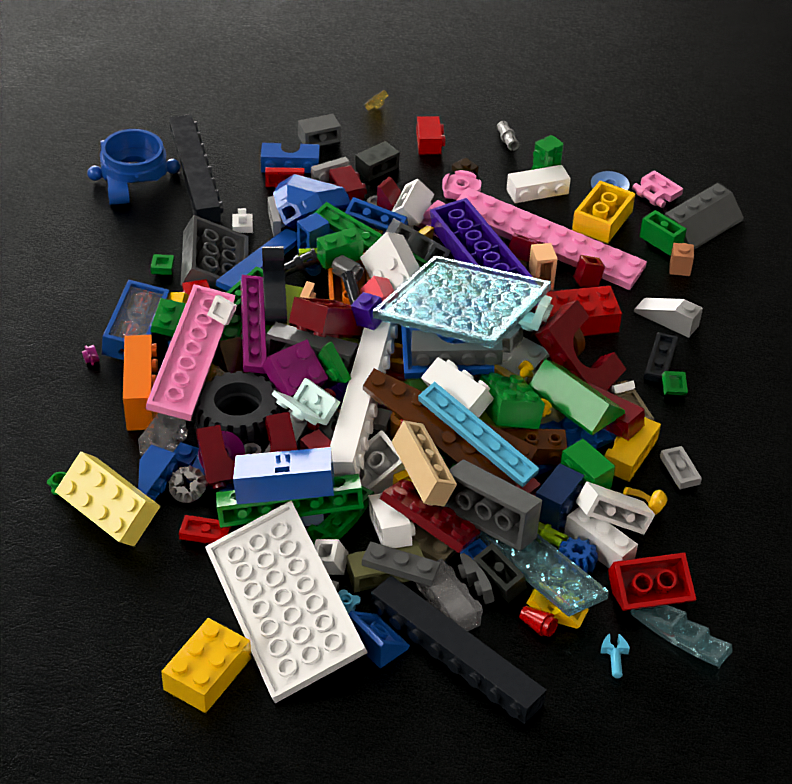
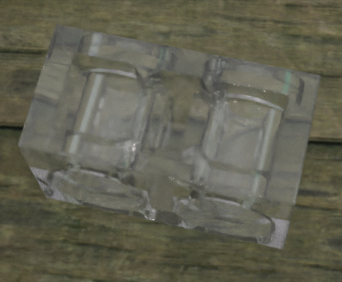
[138,413,188,456]

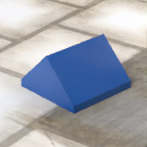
[349,611,410,668]

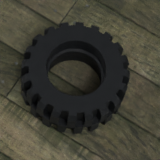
[195,371,282,448]

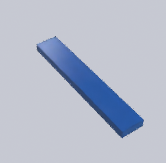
[216,228,297,291]

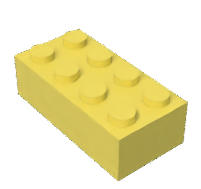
[55,452,160,547]

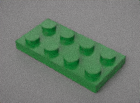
[151,298,242,341]

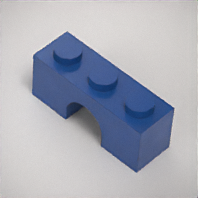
[261,143,319,174]

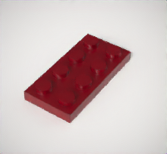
[379,479,481,553]

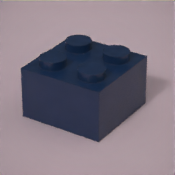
[536,463,585,532]

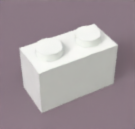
[392,179,434,227]

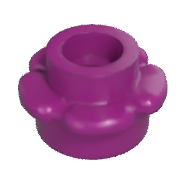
[82,345,99,366]

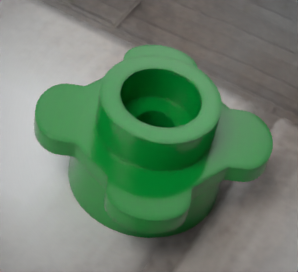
[47,472,66,495]

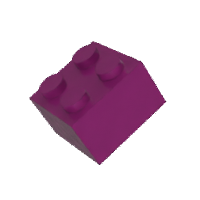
[262,339,328,397]

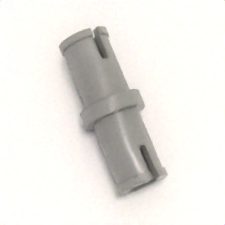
[497,121,519,151]

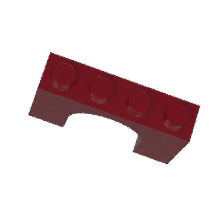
[535,300,626,391]
[196,412,298,490]

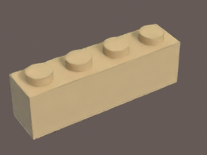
[392,420,457,506]

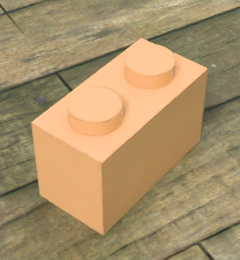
[528,243,557,292]

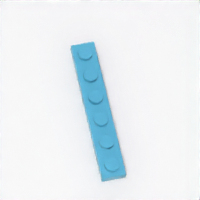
[418,381,539,488]

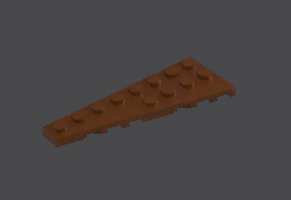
[363,368,538,487]

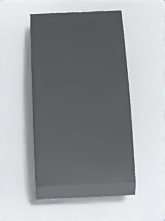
[457,553,495,604]

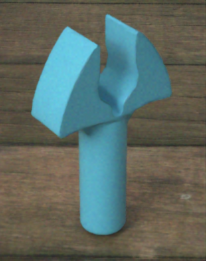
[600,634,630,678]

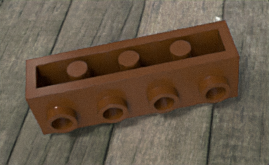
[499,428,567,465]

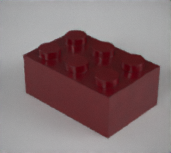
[289,297,364,338]

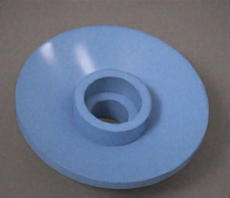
[591,171,630,190]

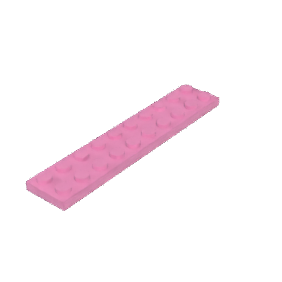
[457,187,647,290]

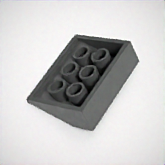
[181,215,248,292]

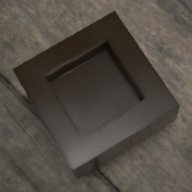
[451,157,479,174]

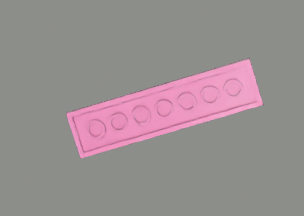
[146,284,236,421]

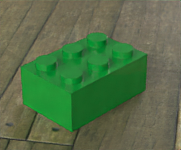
[480,372,545,429]

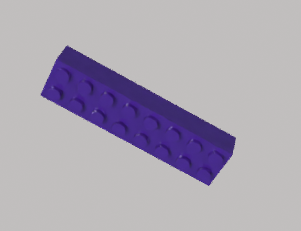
[430,198,540,310]

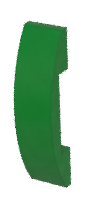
[306,486,374,545]

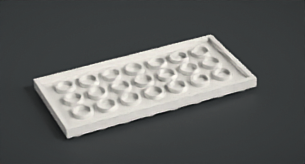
[205,501,368,703]

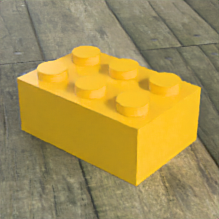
[572,181,635,244]
[161,618,251,713]

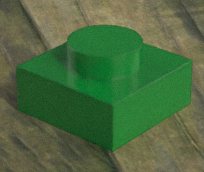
[151,254,175,275]
[662,371,688,396]

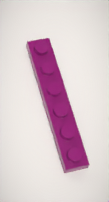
[241,275,266,374]

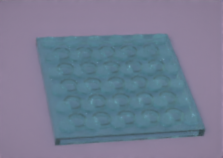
[373,256,551,348]

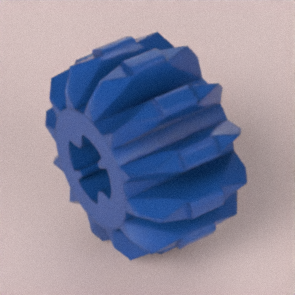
[556,536,598,577]

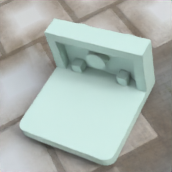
[497,295,554,332]
[272,378,341,426]

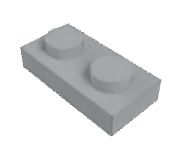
[311,157,349,183]
[268,196,285,237]
[660,446,702,489]

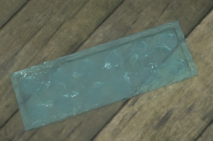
[477,531,609,617]

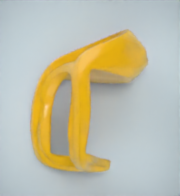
[622,487,667,515]

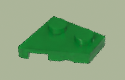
[317,341,352,384]

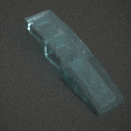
[631,605,733,667]

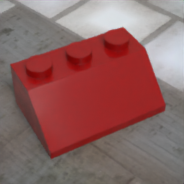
[608,553,696,611]

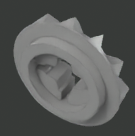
[168,465,206,503]

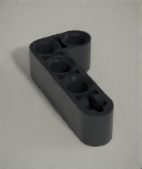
[262,246,287,325]

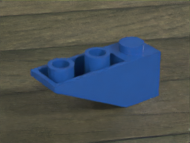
[138,445,178,501]

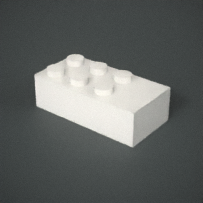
[360,232,435,326]

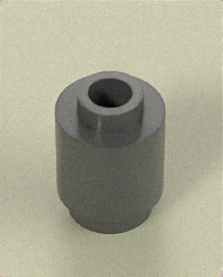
[331,255,364,282]

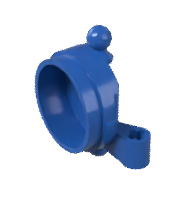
[87,129,181,205]

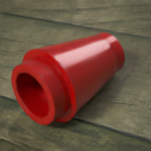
[519,606,558,637]

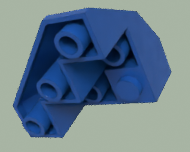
[273,174,351,230]

